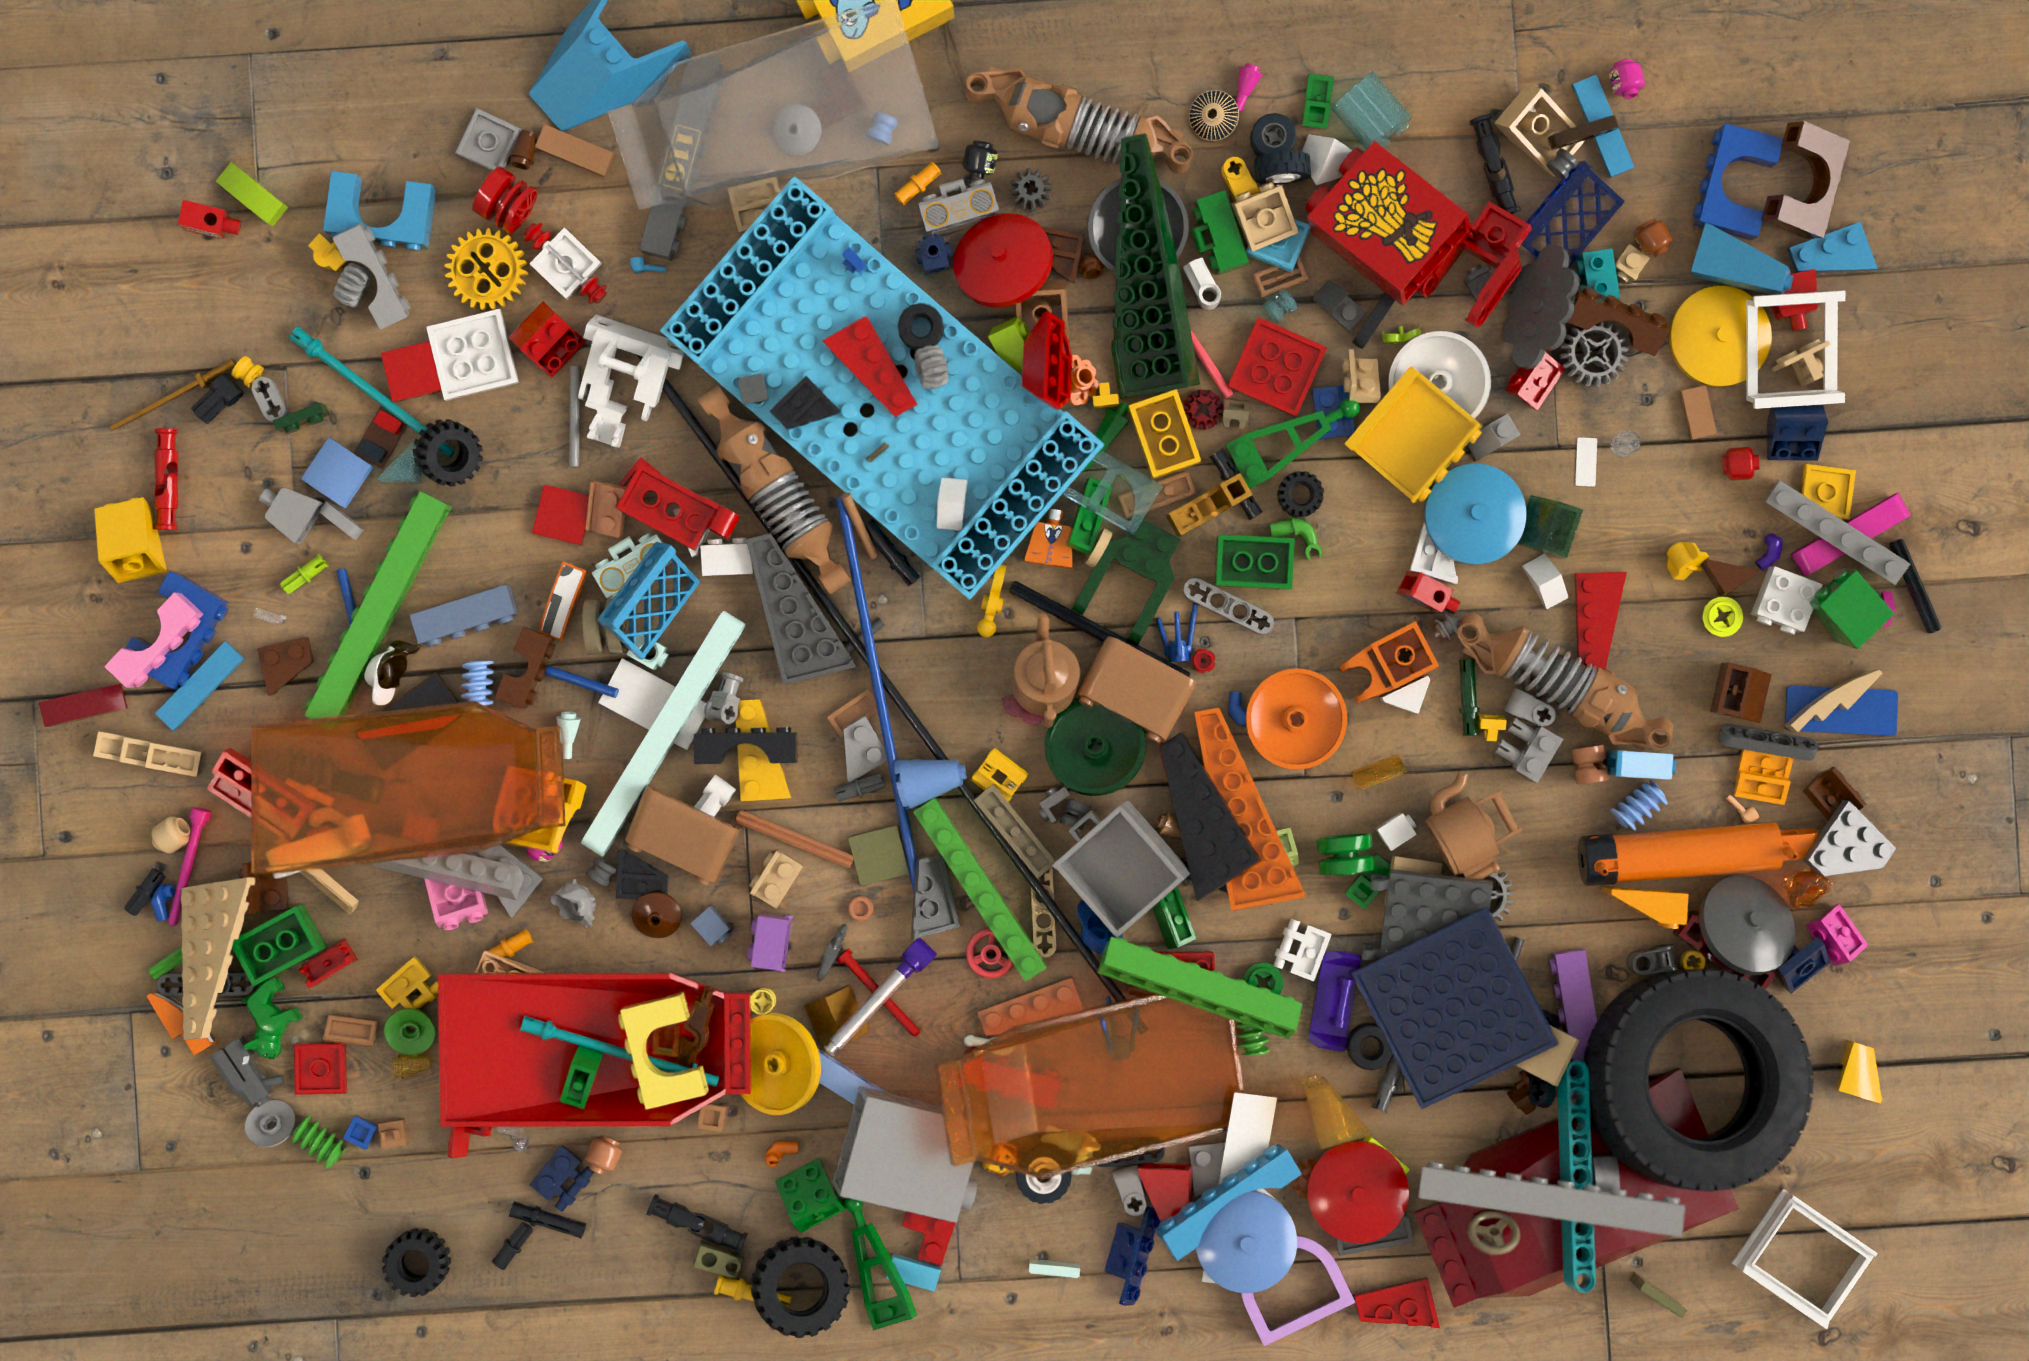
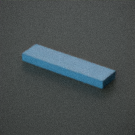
[1572,75,1635,178]
[155,641,245,731]

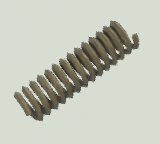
[866,442,890,463]

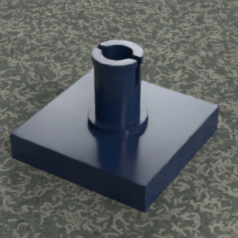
[1778,937,1830,994]

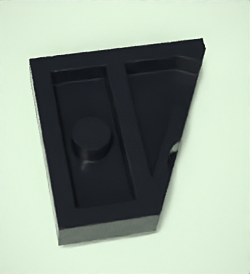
[770,376,841,430]
[616,849,669,899]

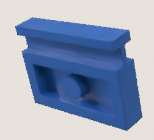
[1312,385,1355,440]

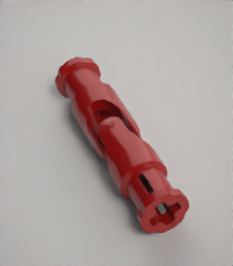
[155,428,178,530]

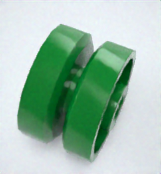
[1316,833,1375,876]

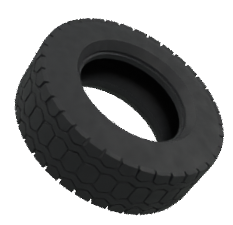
[1583,969,1813,1191]

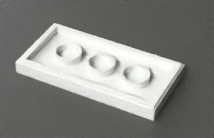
[598,658,706,750]

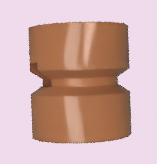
[1571,744,1610,784]

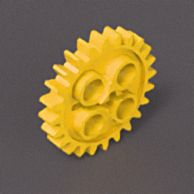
[445,228,528,311]

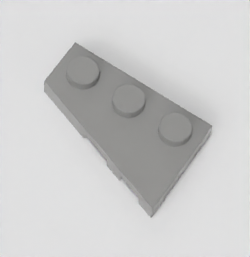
[468,831,544,918]

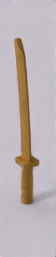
[110,358,237,431]

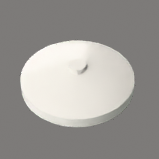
[1388,331,1491,419]

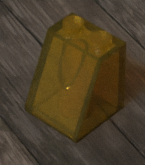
[1300,1074,1371,1149]

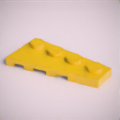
[736,699,792,801]

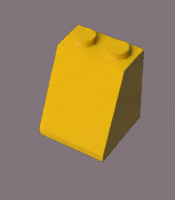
[94,497,167,583]

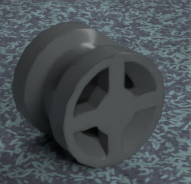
[1546,148,1579,180]
[586,856,617,887]

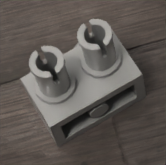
[1494,717,1563,783]

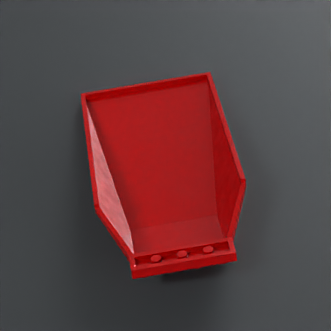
[438,972,751,1127]

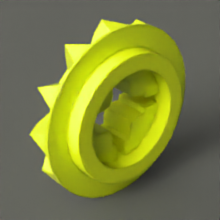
[1702,597,1743,637]

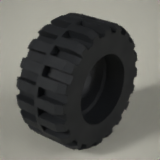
[751,1237,850,1338]

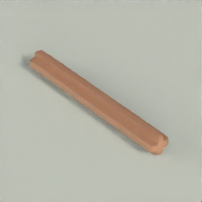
[735,810,854,868]

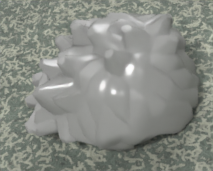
[550,879,596,928]

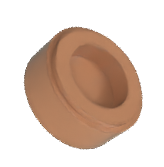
[848,896,874,921]

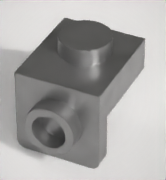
[1038,785,1070,824]

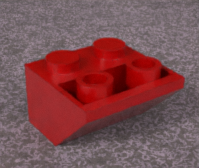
[509,301,586,378]

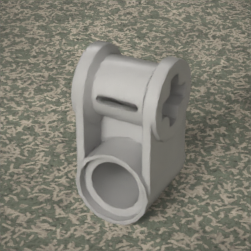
[1504,688,1556,726]
[1112,1164,1146,1216]

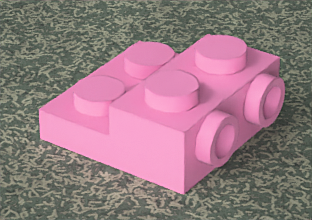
[424,879,489,931]

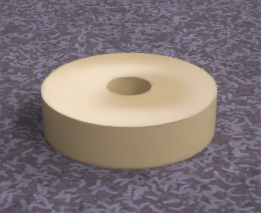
[1084,528,1113,568]

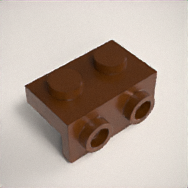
[1803,767,1866,821]

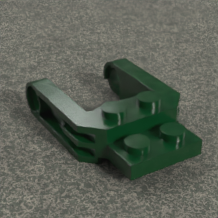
[1072,516,1181,645]

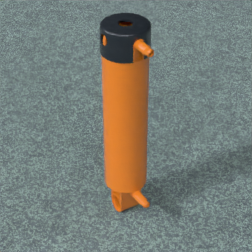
[1578,822,1819,886]

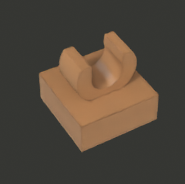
[378,1119,408,1149]

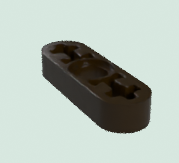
[1548,115,1619,150]

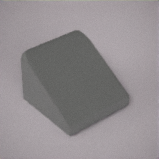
[737,373,769,405]

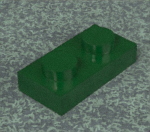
[273,403,329,434]

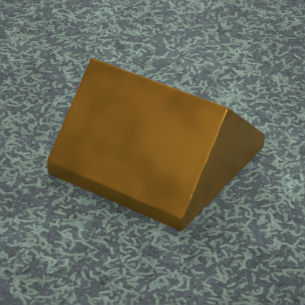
[804,985,870,1051]

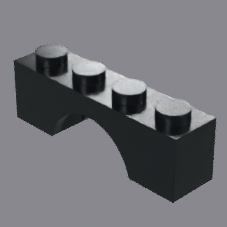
[694,727,798,764]

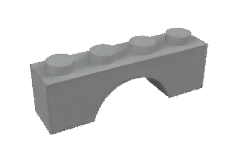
[332,222,411,330]

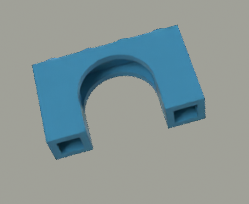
[323,171,436,251]

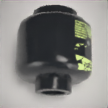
[962,140,998,179]

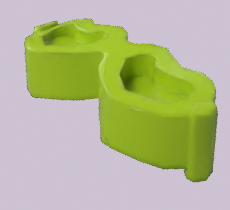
[1381,326,1422,344]

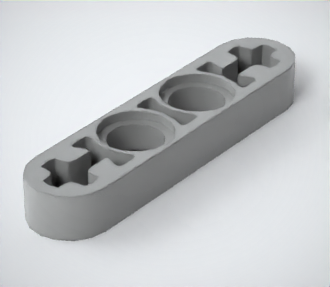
[1183,578,1274,634]

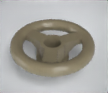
[1468,1211,1520,1255]

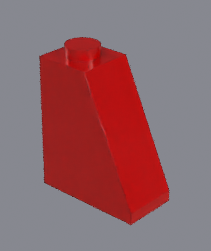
[1138,1163,1193,1222]

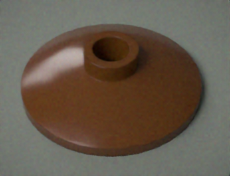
[631,892,682,938]

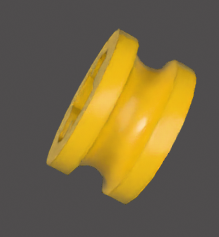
[1680,950,1705,970]

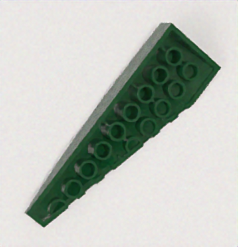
[1111,133,1200,399]

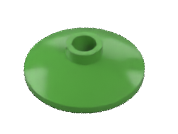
[384,1008,435,1055]

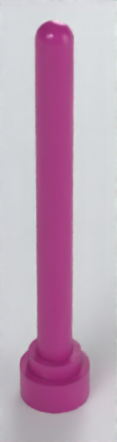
[168,807,212,926]

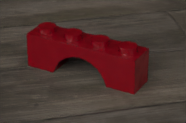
[1672,913,1776,989]

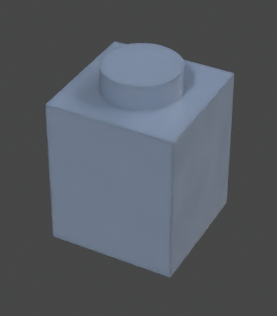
[691,905,732,946]

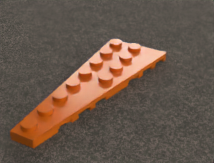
[1194,707,1306,911]

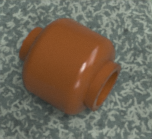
[1634,218,1673,258]

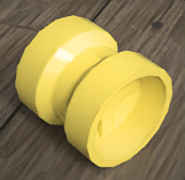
[751,987,776,1015]

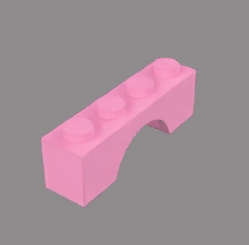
[105,592,203,688]

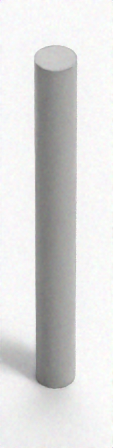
[569,366,580,467]

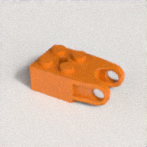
[1339,621,1439,703]

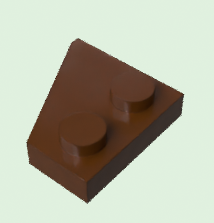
[1041,226,1084,284]
[257,637,314,696]

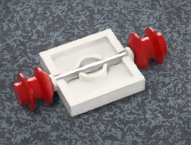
[524,223,607,304]

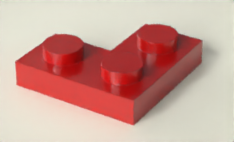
[901,1211,956,1266]

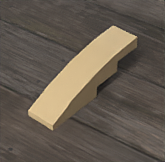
[1784,670,1883,732]
[93,731,201,777]

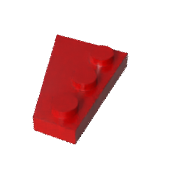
[1354,1277,1440,1328]

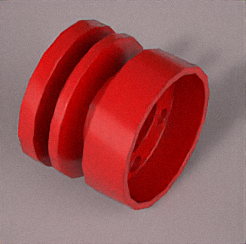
[472,166,538,235]

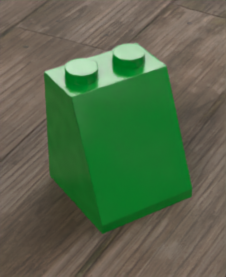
[1810,568,1895,649]

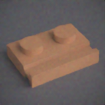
[585,480,627,538]

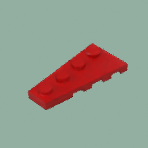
[1575,572,1627,670]

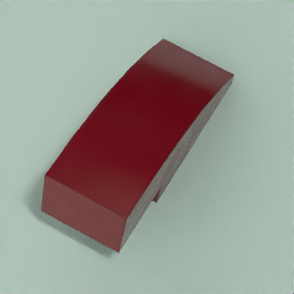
[39,684,128,727]

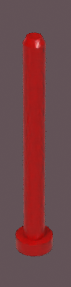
[836,948,920,1037]

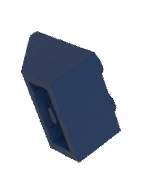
[1767,404,1828,461]

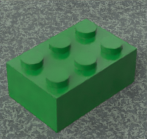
[1214,534,1295,590]
[232,904,327,986]

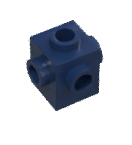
[915,234,952,275]

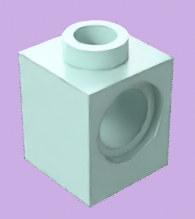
[626,635,669,670]

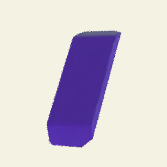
[1308,950,1362,1052]

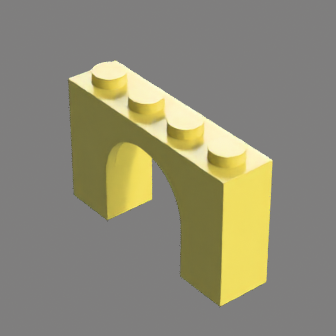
[618,992,709,1109]

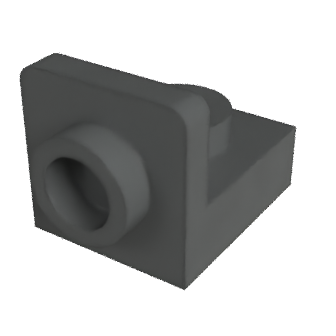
[1463,264,1492,302]

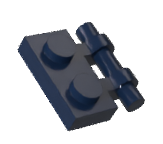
[530,1145,595,1212]

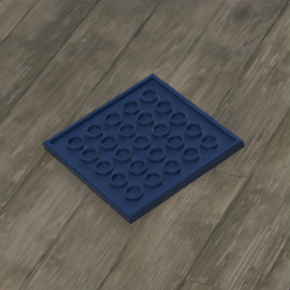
[1351,906,1559,1110]

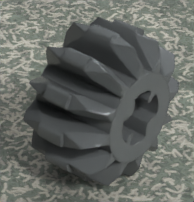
[1010,168,1052,212]

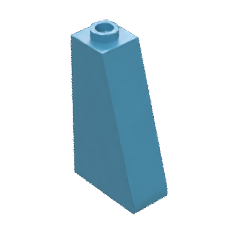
[1691,223,1793,295]

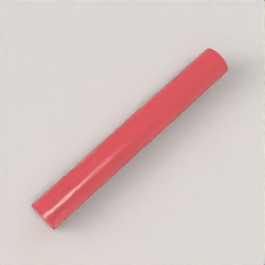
[1191,331,1234,399]

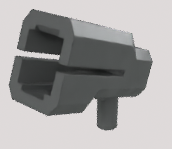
[209,1036,285,1108]

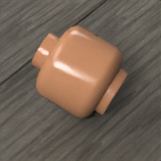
[585,1135,622,1175]

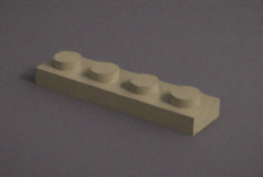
[973,784,1056,879]

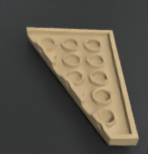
[181,878,255,1040]

